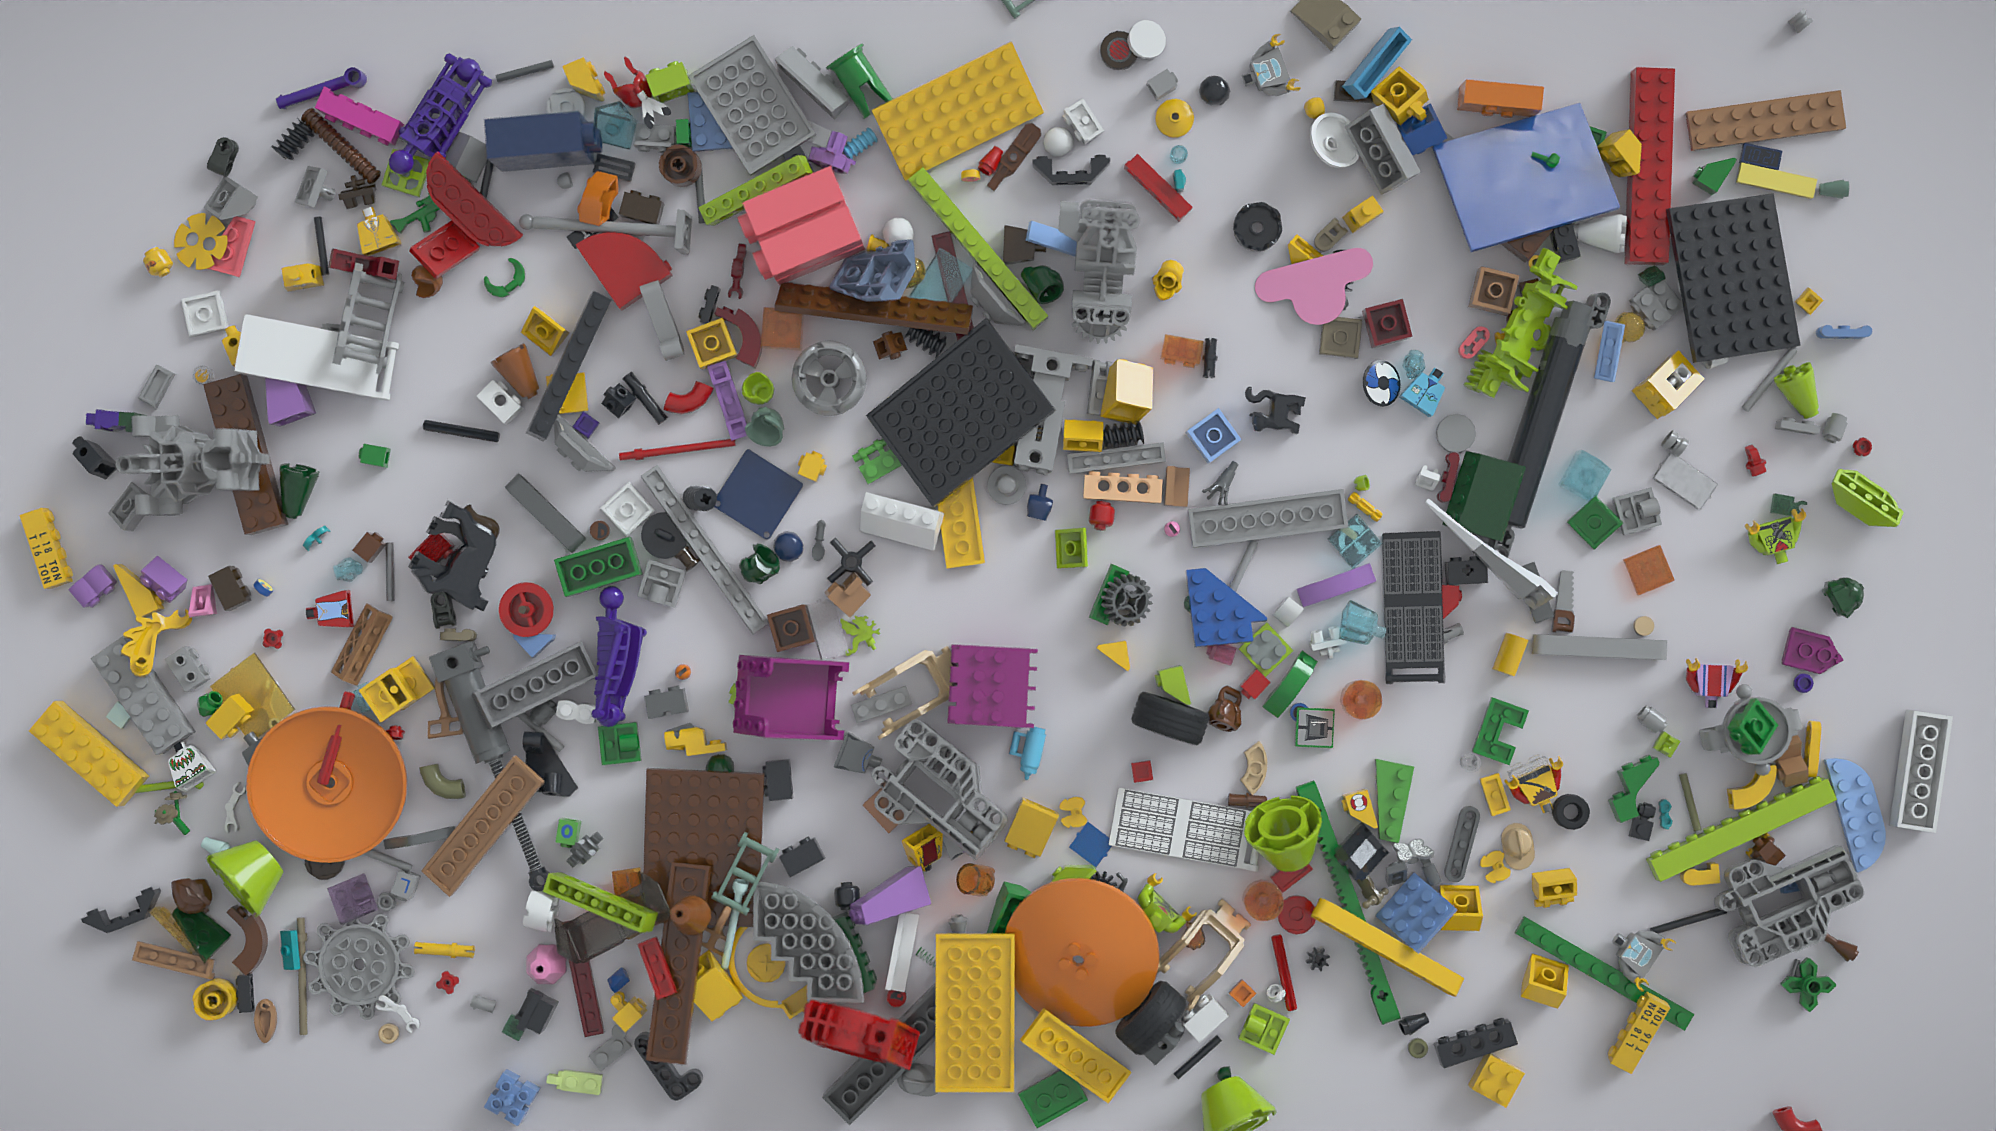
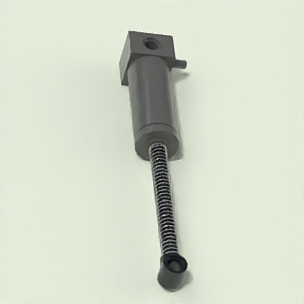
[429,641,550,891]

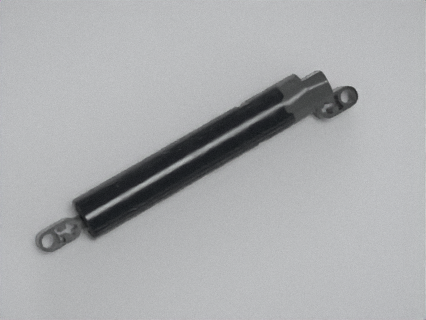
[1487,293,1611,558]

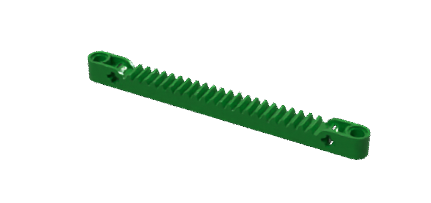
[1295,780,1401,1025]

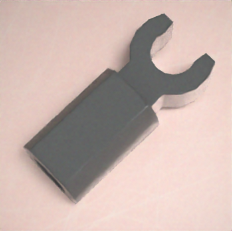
[1420,859,1441,886]

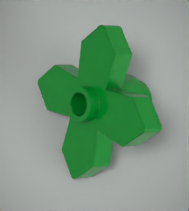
[1781,957,1836,1012]

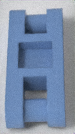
[1816,325,1872,339]

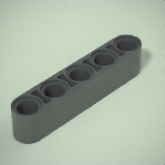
[505,473,586,553]

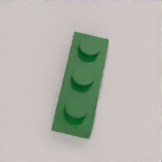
[1089,564,1130,625]

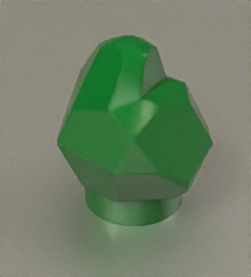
[197,691,223,717]

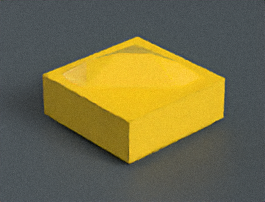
[1795,287,1824,315]

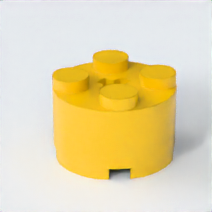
[192,978,238,1020]

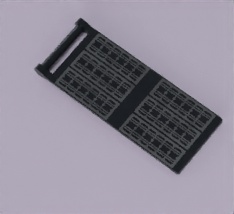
[1382,531,1446,684]

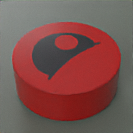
[887,990,907,1007]

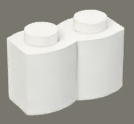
[556,699,598,724]

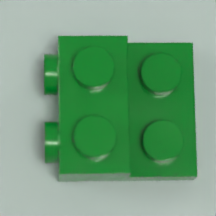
[1727,698,1778,755]

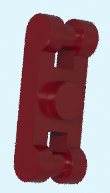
[1436,452,1460,503]

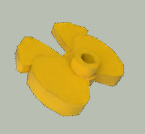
[1059,797,1087,828]
[1480,850,1511,883]

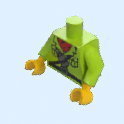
[1744,508,1806,564]
[1137,873,1197,933]

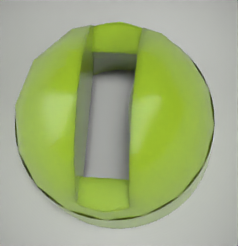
[1354,475,1370,491]

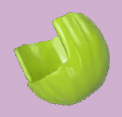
[742,372,775,405]

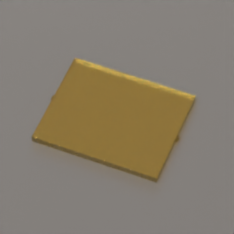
[210,653,296,737]

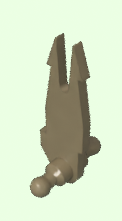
[1356,875,1389,909]

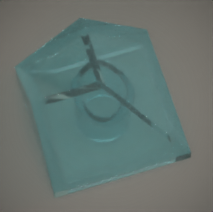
[594,101,637,150]

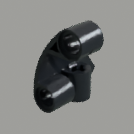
[523,731,578,797]

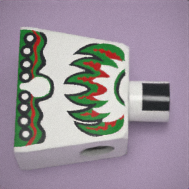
[168,742,216,792]

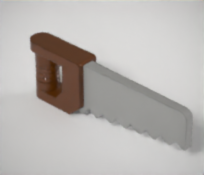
[1552,570,1575,633]

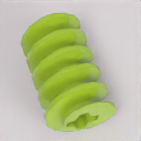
[1463,349,1493,393]

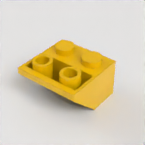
[562,57,606,102]
[1597,129,1641,178]

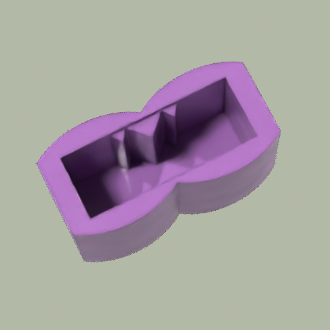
[68,564,117,608]

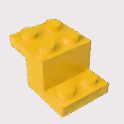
[359,656,435,722]

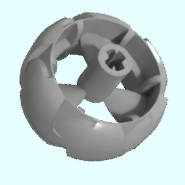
[792,341,866,416]

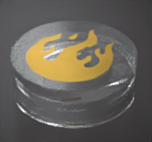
[193,365,214,385]

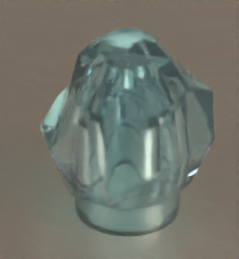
[1402,350,1425,379]
[333,557,363,582]

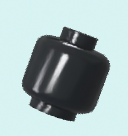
[834,882,860,910]

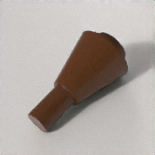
[1824,933,1859,962]

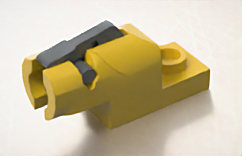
[664,723,727,756]

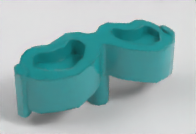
[303,525,331,552]
[1658,799,1673,830]

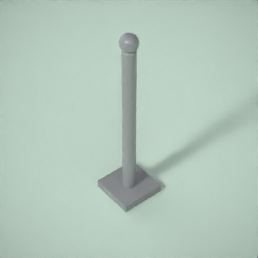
[519,209,692,254]

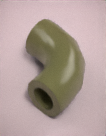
[419,764,466,799]

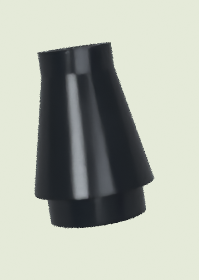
[1398,1012,1429,1035]

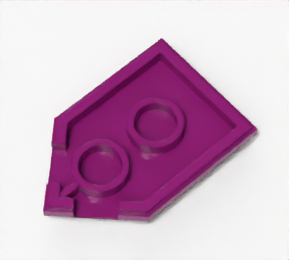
[1782,627,1844,674]

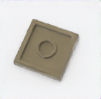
[1319,317,1363,359]

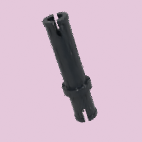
[623,372,668,425]

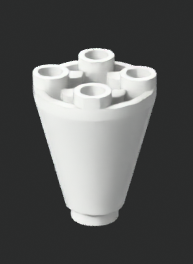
[1574,214,1627,254]

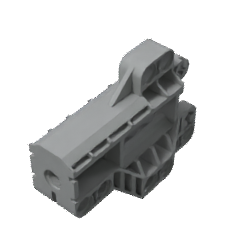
[872,720,1008,860]
[1714,846,1864,967]

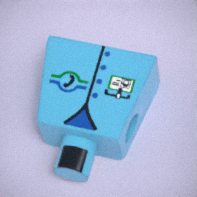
[1399,368,1445,417]

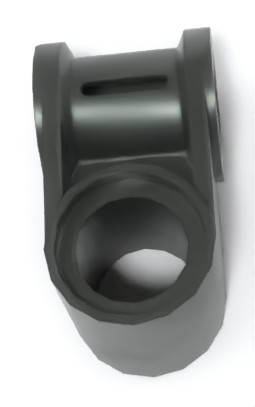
[207,137,239,177]
[430,592,456,629]

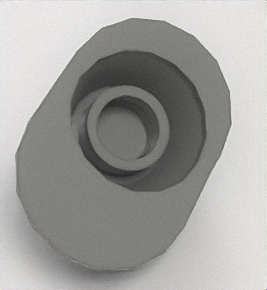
[897,1063,938,1097]

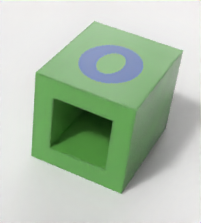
[555,818,581,848]

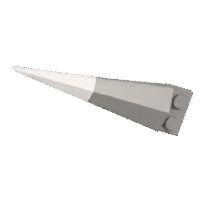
[1425,499,1558,610]

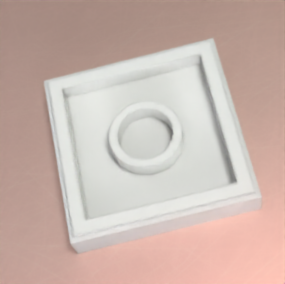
[181,290,228,337]
[600,482,656,537]

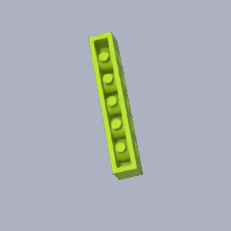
[698,155,813,226]
[543,872,658,933]

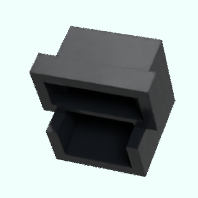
[515,988,559,1034]

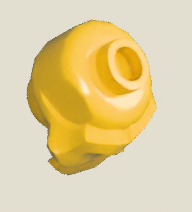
[1153,260,1184,300]

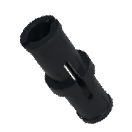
[1202,338,1218,378]

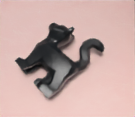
[1245,386,1306,435]

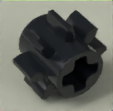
[1305,947,1330,971]

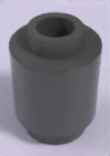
[529,700,557,727]

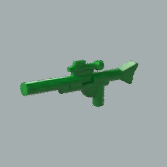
[390,180,472,233]

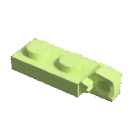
[546,1069,603,1095]

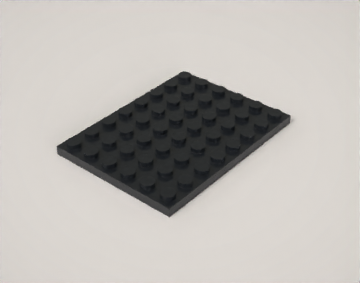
[1666,193,1801,363]
[866,318,1056,507]

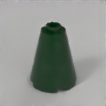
[279,463,320,519]

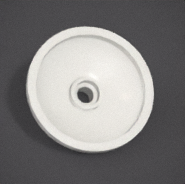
[1310,113,1360,168]

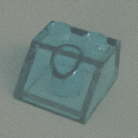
[1558,450,1612,501]

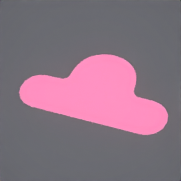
[1255,248,1373,325]

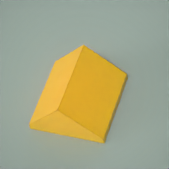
[521,306,570,356]

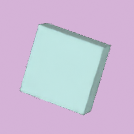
[106,701,131,729]

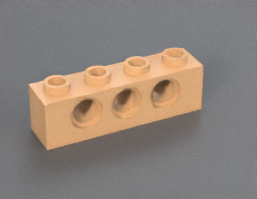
[1083,471,1163,504]

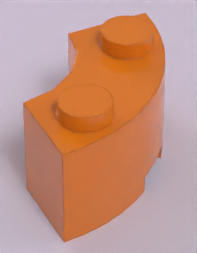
[577,171,618,226]

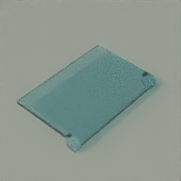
[909,248,972,303]

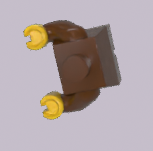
[1745,833,1786,866]

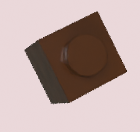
[352,532,386,563]

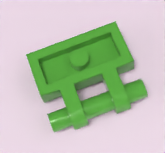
[852,438,902,485]

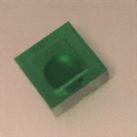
[1638,265,1666,288]
[502,1014,525,1042]

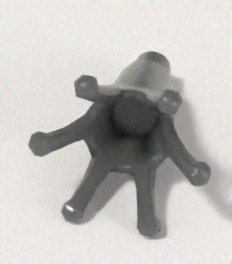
[1202,461,1239,505]

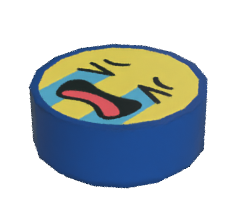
[253,578,273,597]

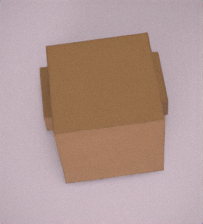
[824,572,871,617]

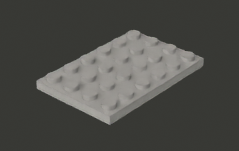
[688,35,816,176]

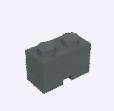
[644,686,689,719]

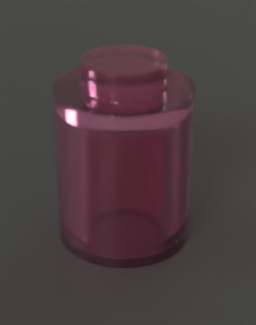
[1206,645,1236,666]

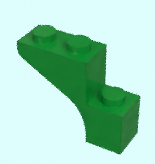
[1608,755,1660,823]

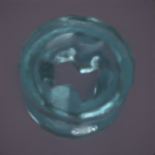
[1170,145,1188,164]

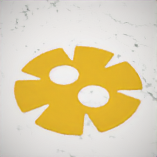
[174,213,227,270]

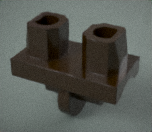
[338,175,377,209]

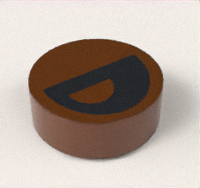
[590,521,610,540]

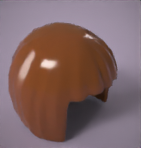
[411,265,443,298]

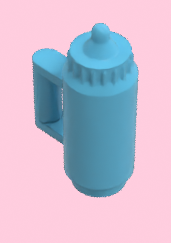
[1009,727,1046,780]

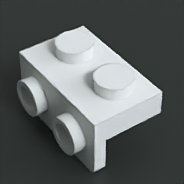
[1063,99,1104,145]

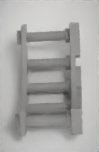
[333,262,405,375]

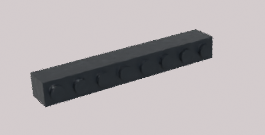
[526,291,612,442]

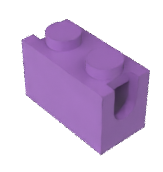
[139,555,188,603]

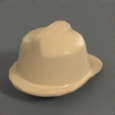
[1501,823,1535,870]

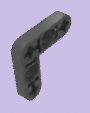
[383,826,455,849]

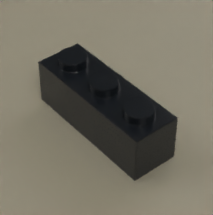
[236,974,255,1013]

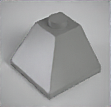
[204,177,258,220]

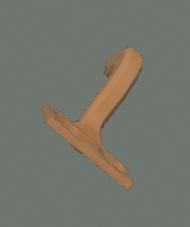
[428,678,463,739]
[701,906,731,957]

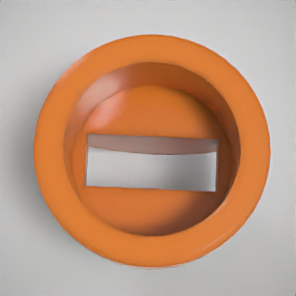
[675,664,691,680]

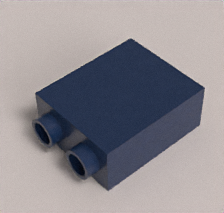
[484,111,603,172]

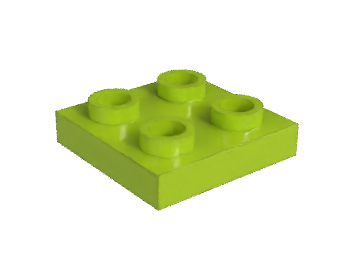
[1238,1003,1290,1055]

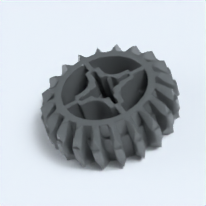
[1101,574,1153,626]

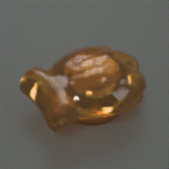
[1184,922,1205,950]

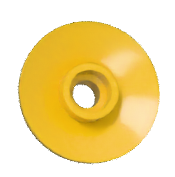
[1155,99,1194,138]

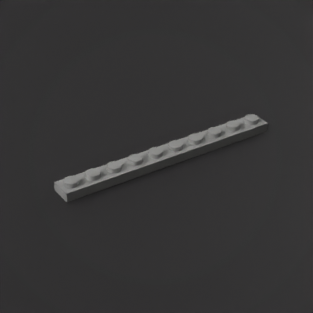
[641,465,769,635]

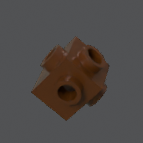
[873,331,908,360]

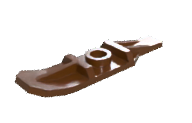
[987,123,1042,191]

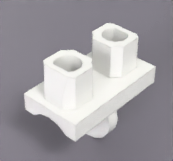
[1309,626,1347,660]

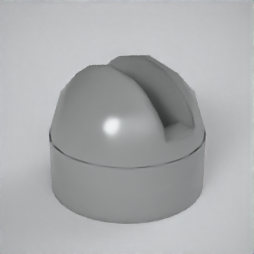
[557,172,573,189]

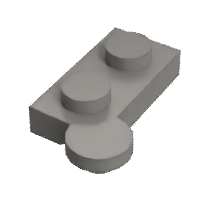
[589,1024,632,1071]

